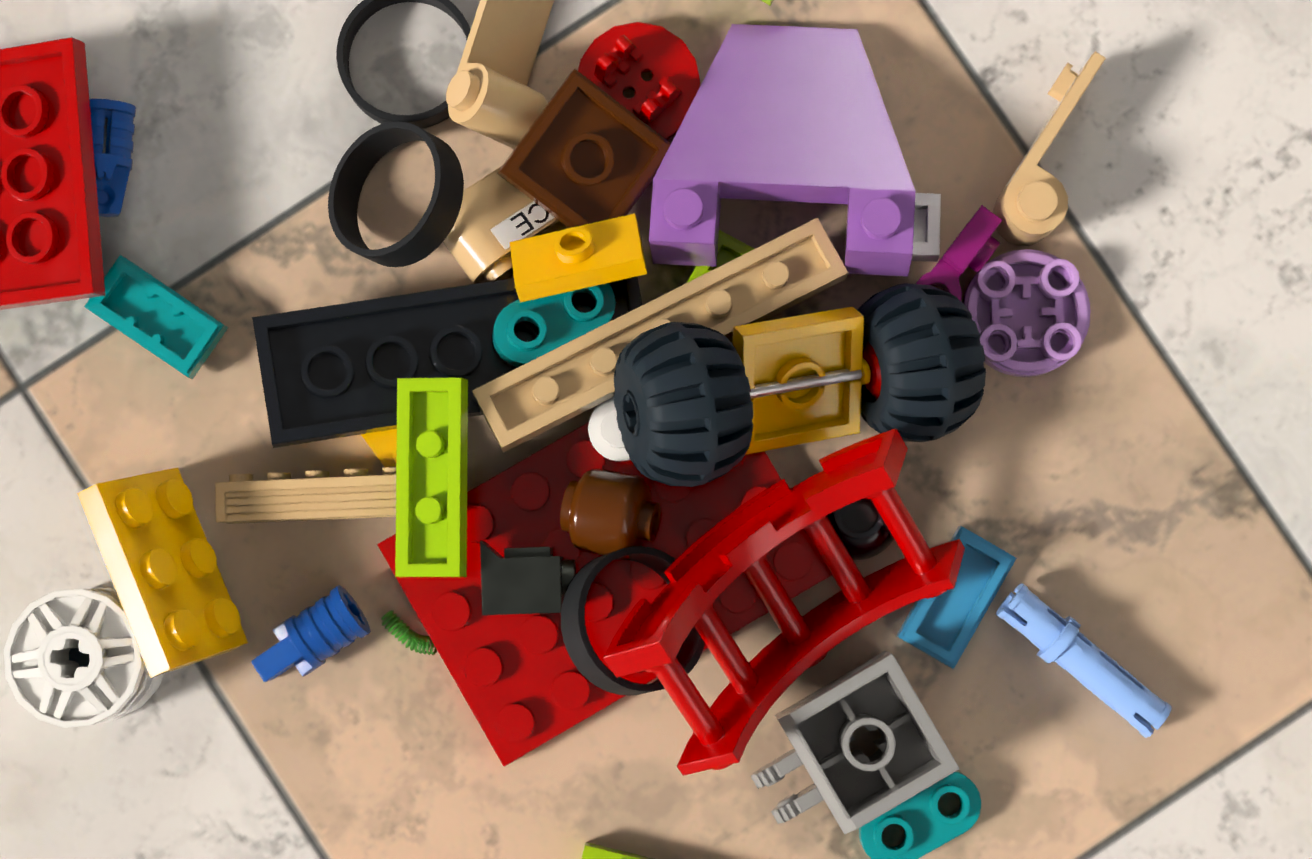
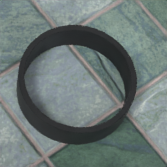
[336,0,471,129]
[328,121,464,267]
[561,546,705,696]

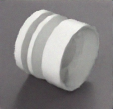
[4,588,164,728]

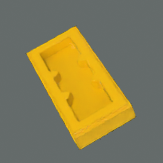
[510,213,647,303]

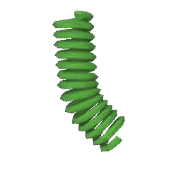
[381,610,437,655]

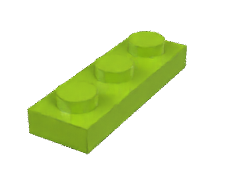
[395,378,468,577]

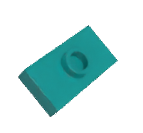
[84,255,229,379]

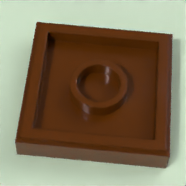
[497,69,671,228]

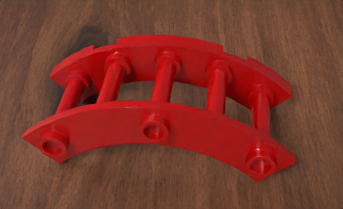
[603,428,965,776]

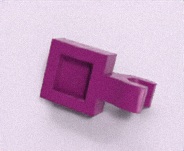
[915,205,1002,301]

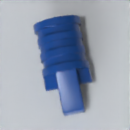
[89,99,136,217]
[251,585,371,682]

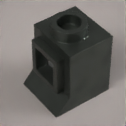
[480,541,576,615]

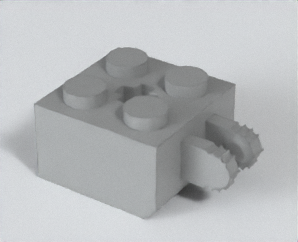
[751,651,960,834]

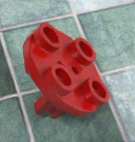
[578,22,701,140]

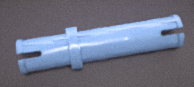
[996,583,1172,738]

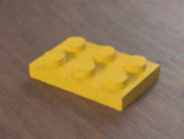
[77,467,248,678]

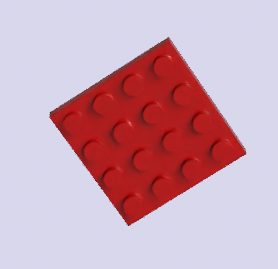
[0,37,106,310]

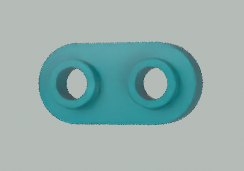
[493,283,616,367]
[859,771,981,859]

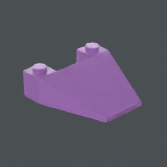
[649,24,916,277]

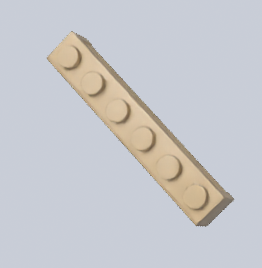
[215,467,396,524]

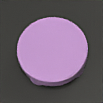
[962,249,1091,377]

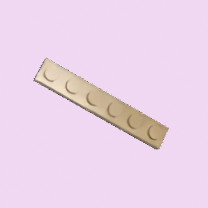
[472,217,849,453]

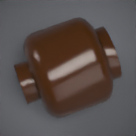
[560,468,661,559]

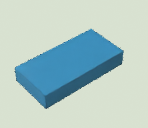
[896,526,1017,669]

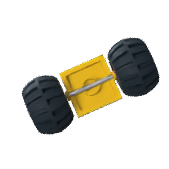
[613,283,986,487]

